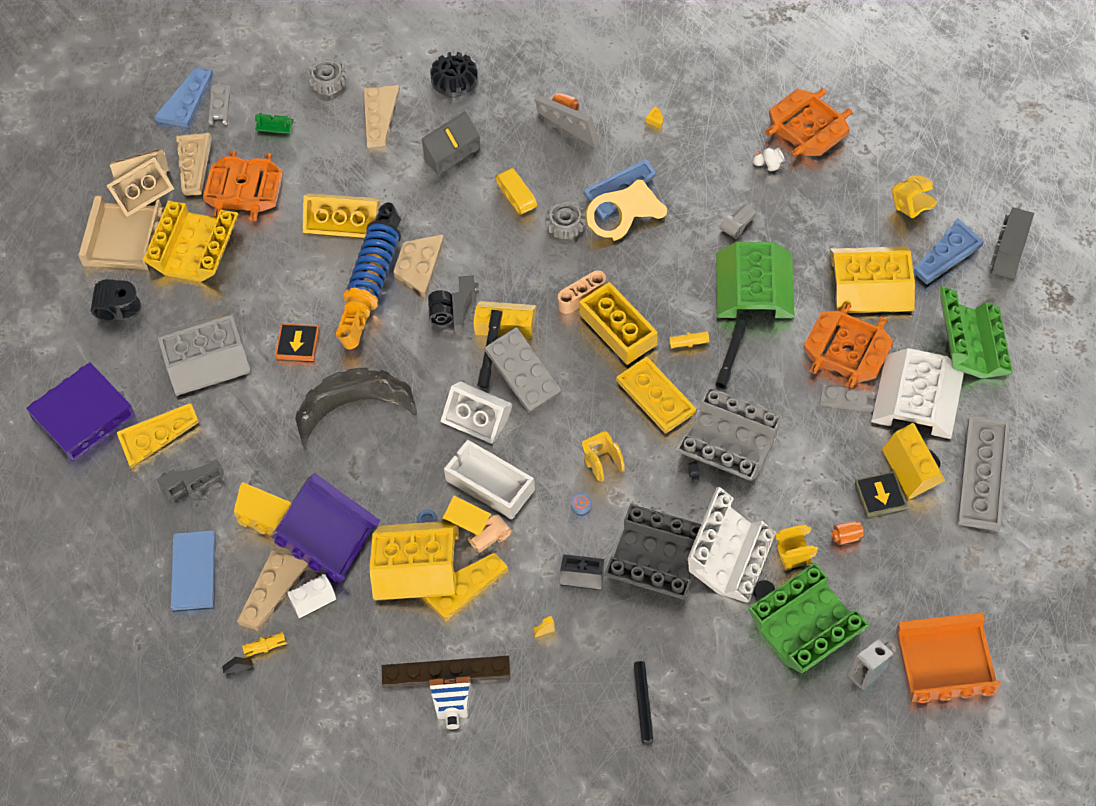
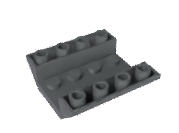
[604,504,701,600]

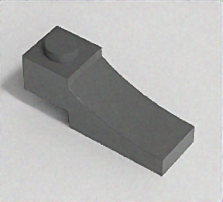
[452,275,479,335]
[157,459,224,500]

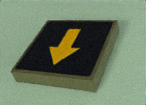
[855,471,907,518]

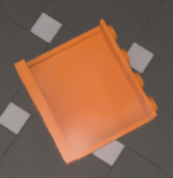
[896,612,1001,703]

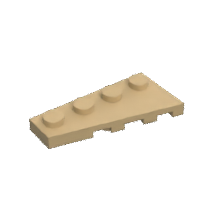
[364,85,400,148]
[176,133,212,196]
[237,550,309,631]

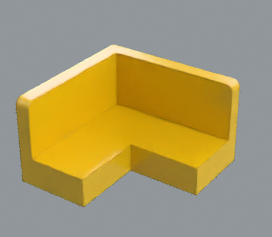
[441,496,491,536]

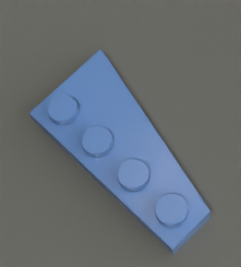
[154,67,213,128]
[583,159,656,222]
[914,218,984,285]

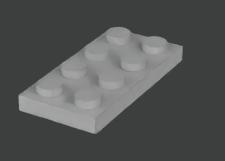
[484,327,561,413]

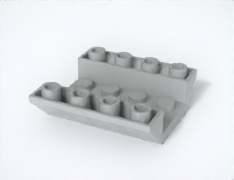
[157,311,251,396]
[676,387,783,481]

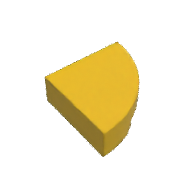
[645,106,663,129]
[532,616,555,637]

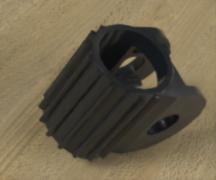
[90,279,141,322]

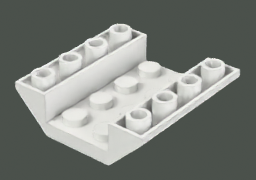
[871,348,964,439]
[688,487,776,603]

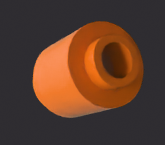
[552,93,579,111]
[831,521,864,545]

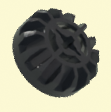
[430,52,478,97]

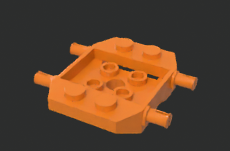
[765,88,853,157]
[203,150,283,221]
[803,302,894,389]

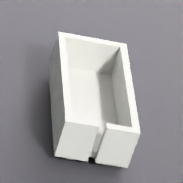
[444,440,535,520]

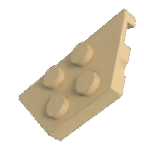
[393,234,444,297]

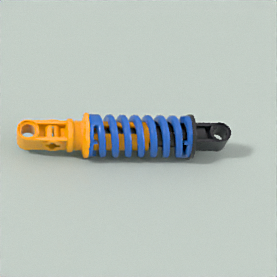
[336,202,401,349]

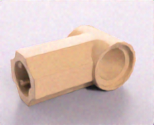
[468,515,512,553]

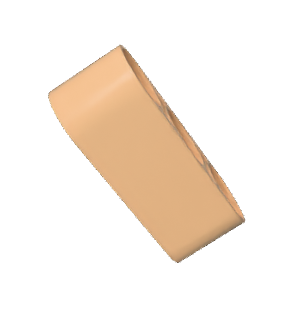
[558,271,606,314]

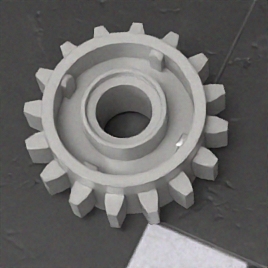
[308,60,347,94]
[545,202,586,239]

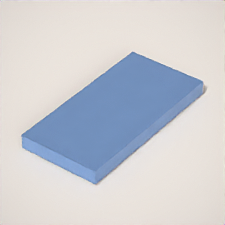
[171,530,215,611]

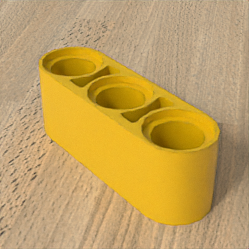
[495,168,537,215]

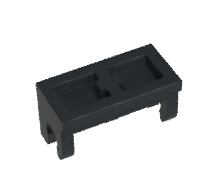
[560,554,604,589]

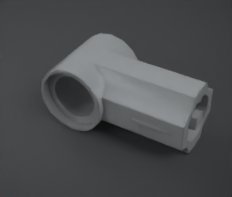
[720,204,756,239]

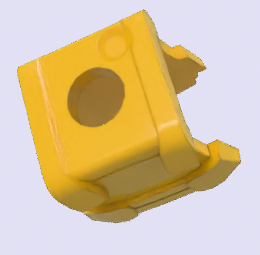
[891,175,937,218]
[582,431,624,482]
[775,525,818,571]

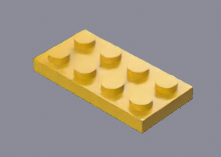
[616,357,697,434]

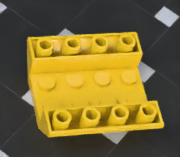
[143,200,239,282]
[830,246,915,313]
[369,521,459,600]

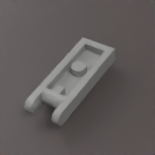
[209,85,230,125]
[820,384,876,413]

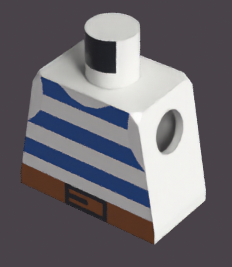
[429,676,472,729]

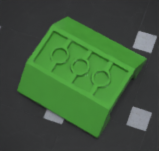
[716,242,795,318]
[940,286,1013,378]
[748,563,870,673]

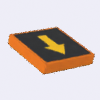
[275,324,320,361]

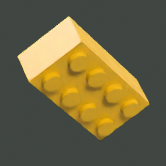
[579,282,658,365]

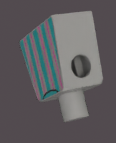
[848,640,896,691]

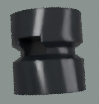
[428,290,454,326]

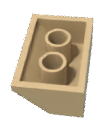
[110,147,170,180]
[107,157,174,217]

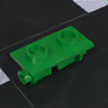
[255,113,294,134]

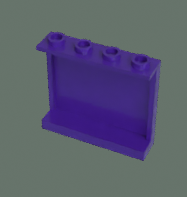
[26,362,135,462]
[270,473,381,584]

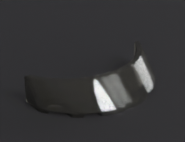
[295,368,417,445]

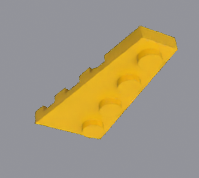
[116,403,199,468]
[422,553,508,622]

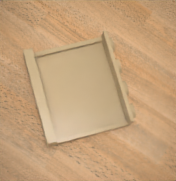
[79,196,164,270]

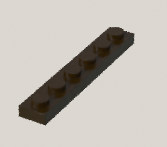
[382,655,511,688]

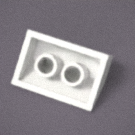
[440,382,513,444]

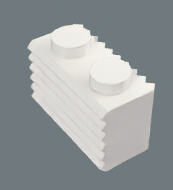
[288,574,336,618]

